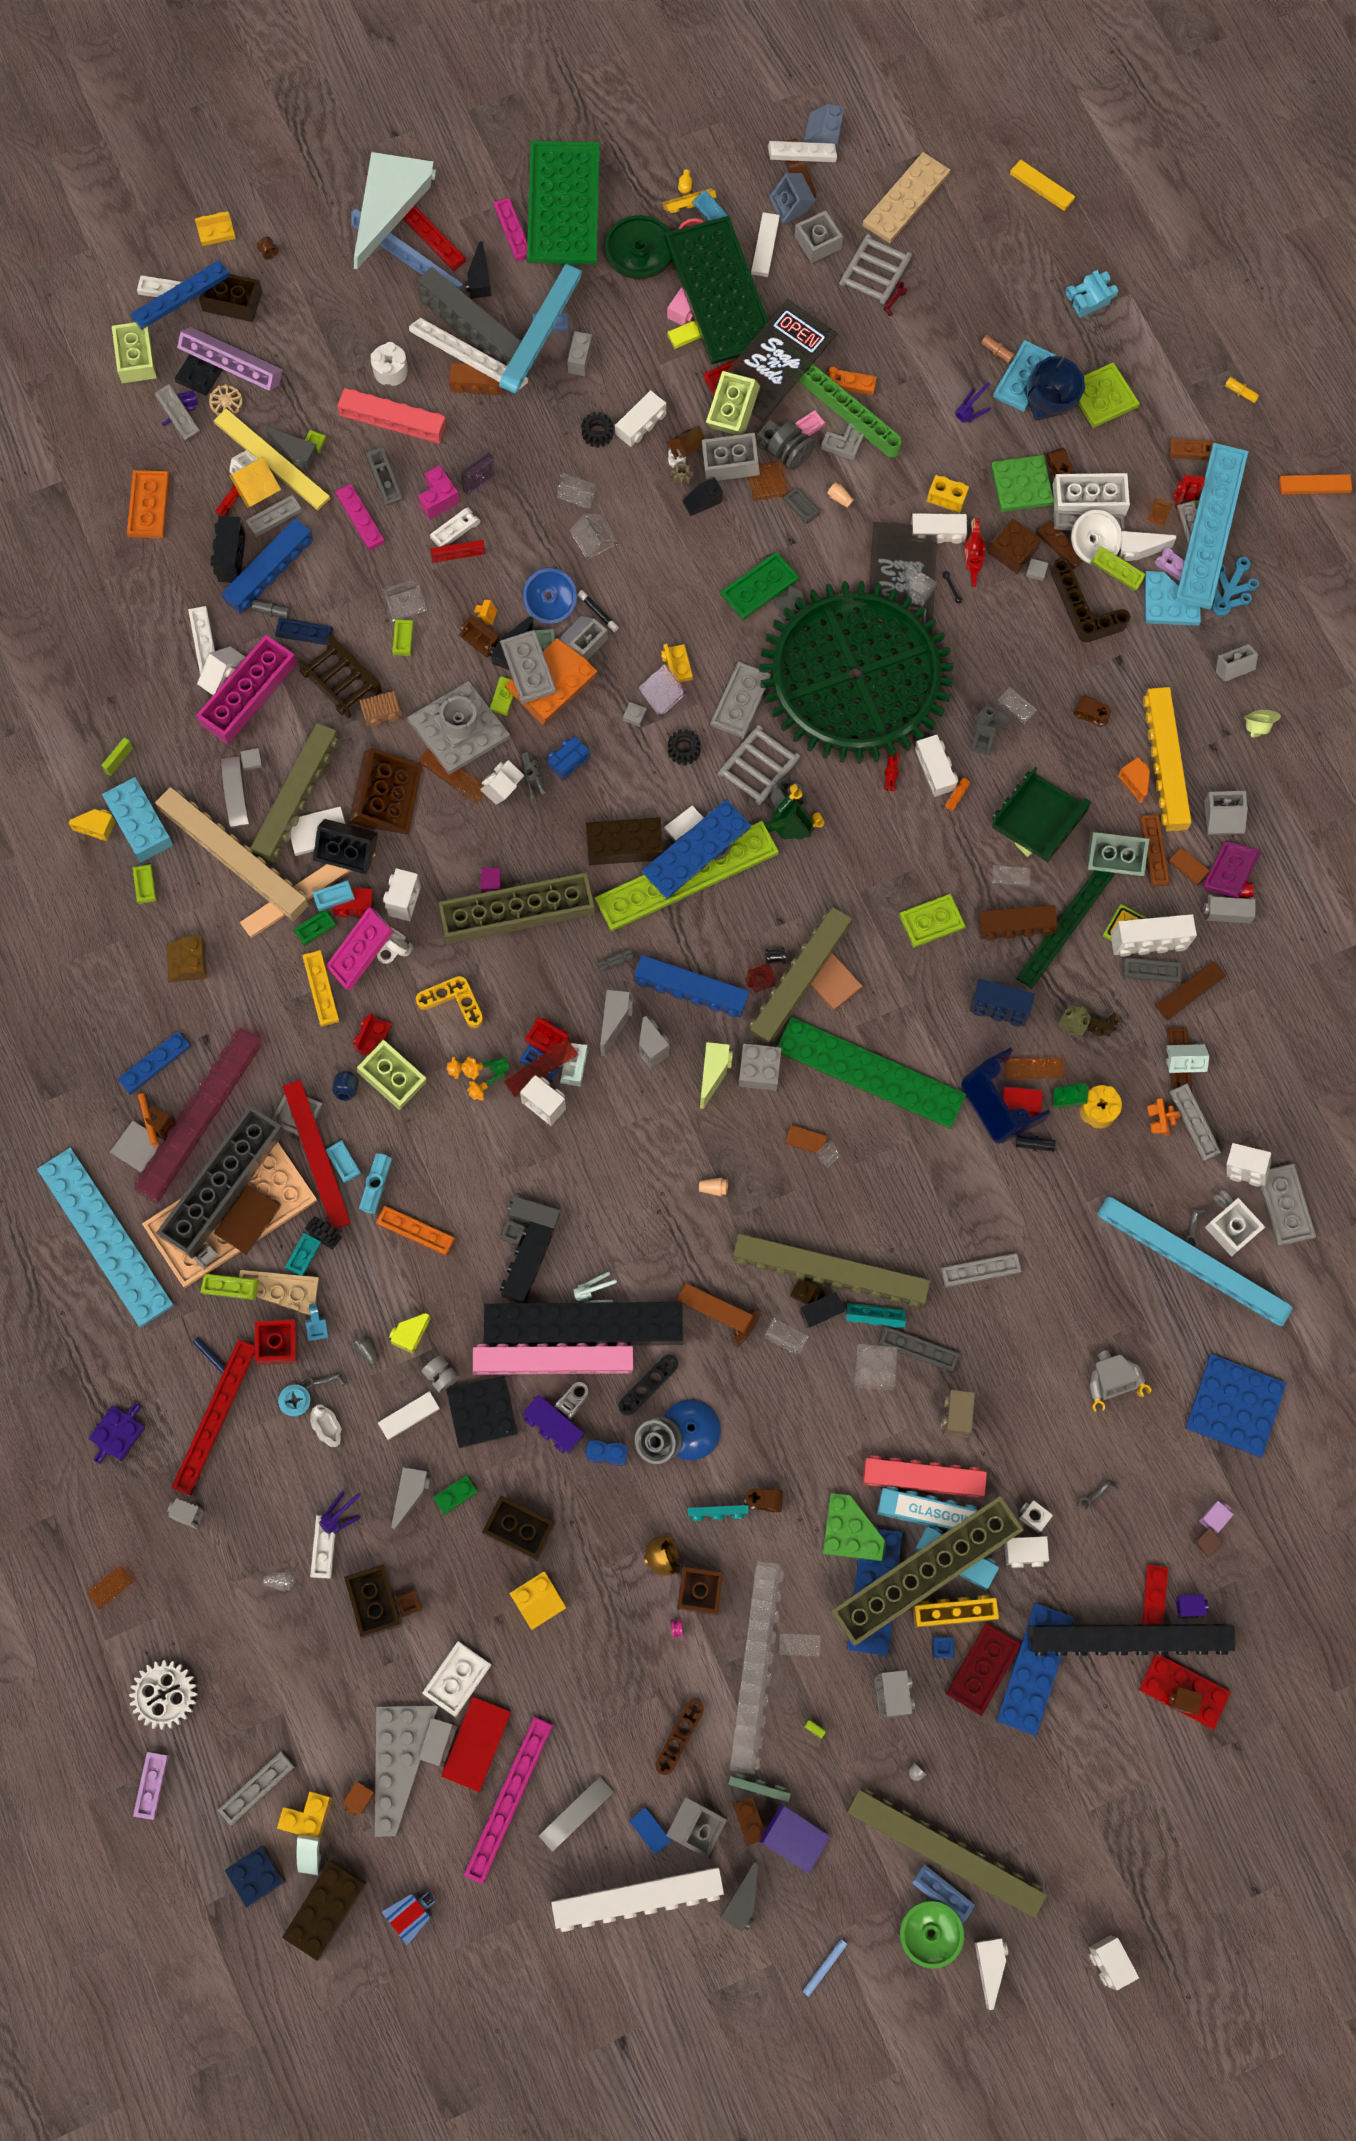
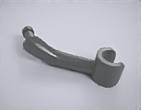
[1184,1209,1206,1246]
[302,1373,346,1390]
[1077,1481,1119,1510]

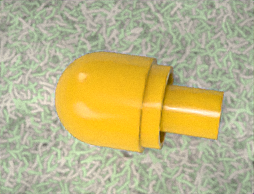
[678,170,692,194]

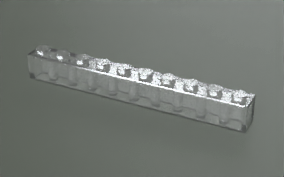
[729,1561,784,1774]

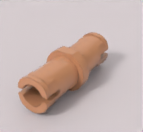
[981,334,1015,364]

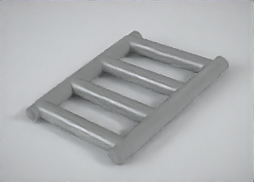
[839,234,912,305]
[717,725,801,805]

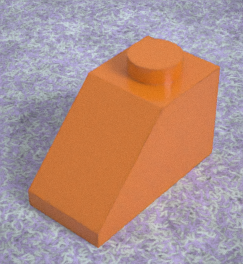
[1118,757,1150,803]

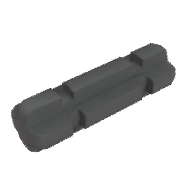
[597,949,633,972]

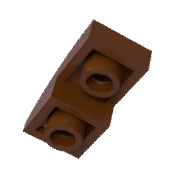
[732,1308,761,1347]

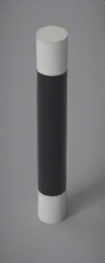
[577,590,619,632]

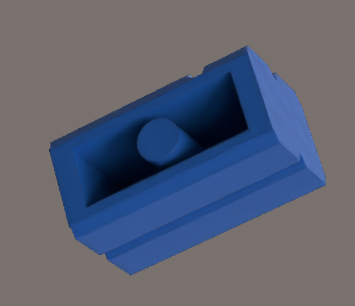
[547,736,590,780]

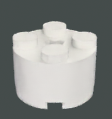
[371,342,408,386]

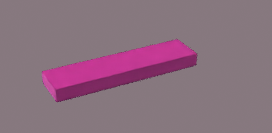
[493,198,527,262]

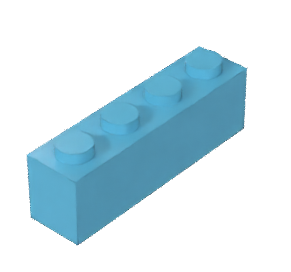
[914,1526,999,1590]

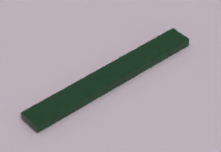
[1016,870,1115,989]

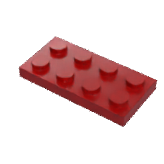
[1138,1653,1231,1730]

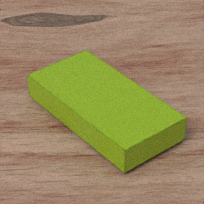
[392,619,414,656]
[102,737,133,776]
[132,864,157,904]

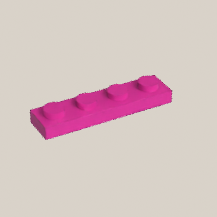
[335,484,385,550]

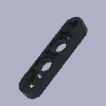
[618,1355,678,1416]

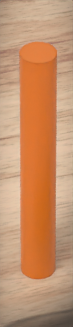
[138,1093,159,1147]

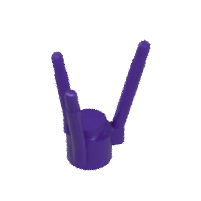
[955,382,991,423]
[162,391,198,426]
[318,1491,360,1535]

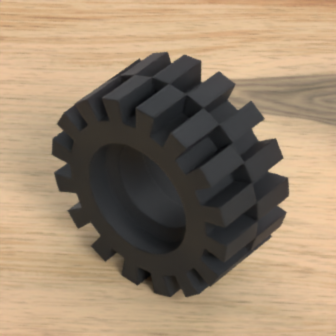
[581,412,613,448]
[668,729,701,765]
[305,1216,342,1250]

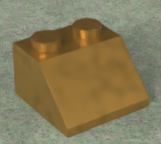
[166,935,207,982]

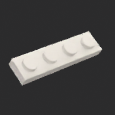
[768,141,837,162]

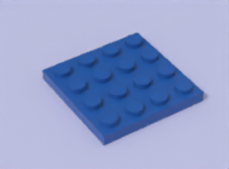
[1185,1354,1286,1458]

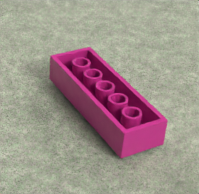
[196,635,297,745]

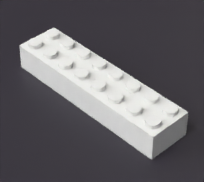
[551,1867,724,1932]

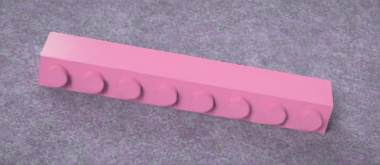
[473,1343,633,1375]

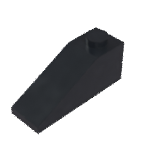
[465,241,492,299]
[490,616,534,671]

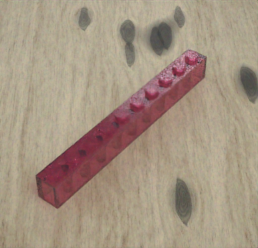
[134,1027,263,1204]

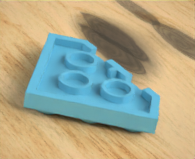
[1144,571,1201,626]

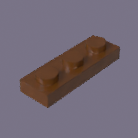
[1036,520,1084,570]

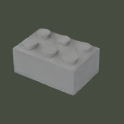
[702,433,760,481]

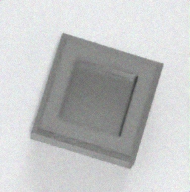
[1026,558,1048,581]
[240,748,262,771]

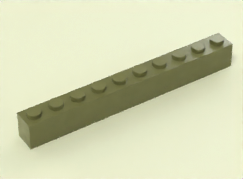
[733,1234,930,1308]
[846,1788,1046,1918]

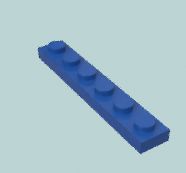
[130,260,230,330]

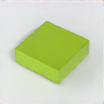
[305,430,327,453]
[804,1720,826,1739]

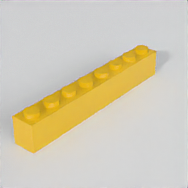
[1143,687,1191,832]

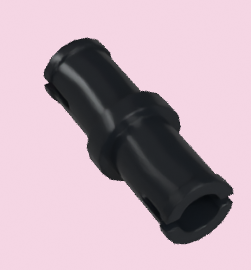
[1016,1135,1056,1152]

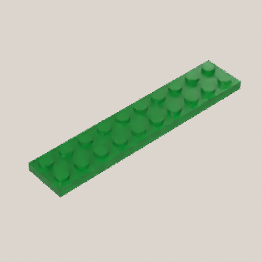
[777,1017,966,1130]

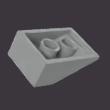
[600,990,633,1056]

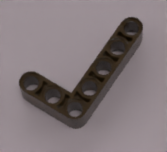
[1051,558,1131,642]

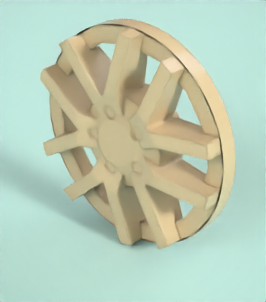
[209,384,243,416]

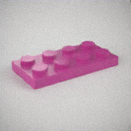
[326,907,394,990]

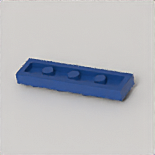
[117,1031,191,1095]

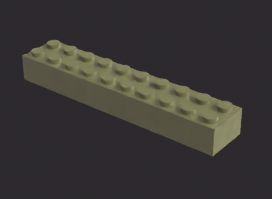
[830,1496,1024,1646]

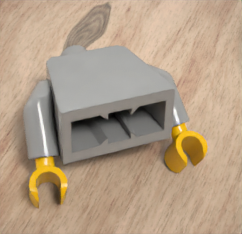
[1090,1350,1151,1412]

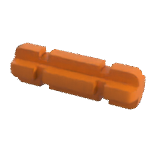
[945,778,970,811]

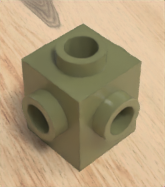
[1058,1005,1092,1037]

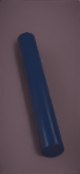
[192,1337,226,1374]

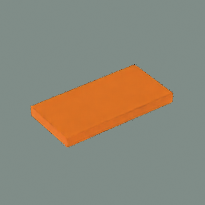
[127,470,170,538]

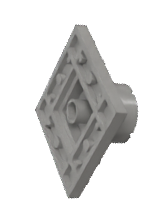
[407,681,510,775]

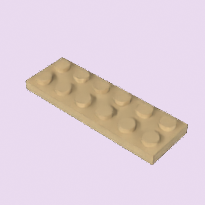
[862,152,950,243]

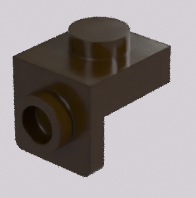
[1087,1013,1118,1036]
[790,1279,825,1304]

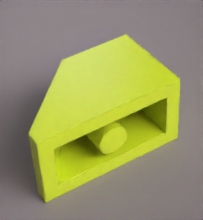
[389,1313,431,1354]

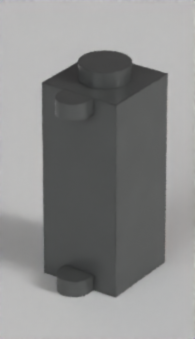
[507,1193,562,1233]

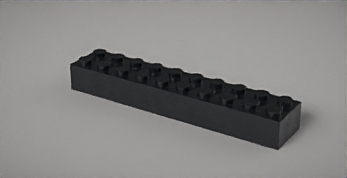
[484,1302,683,1347]

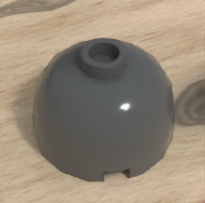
[771,777,808,808]

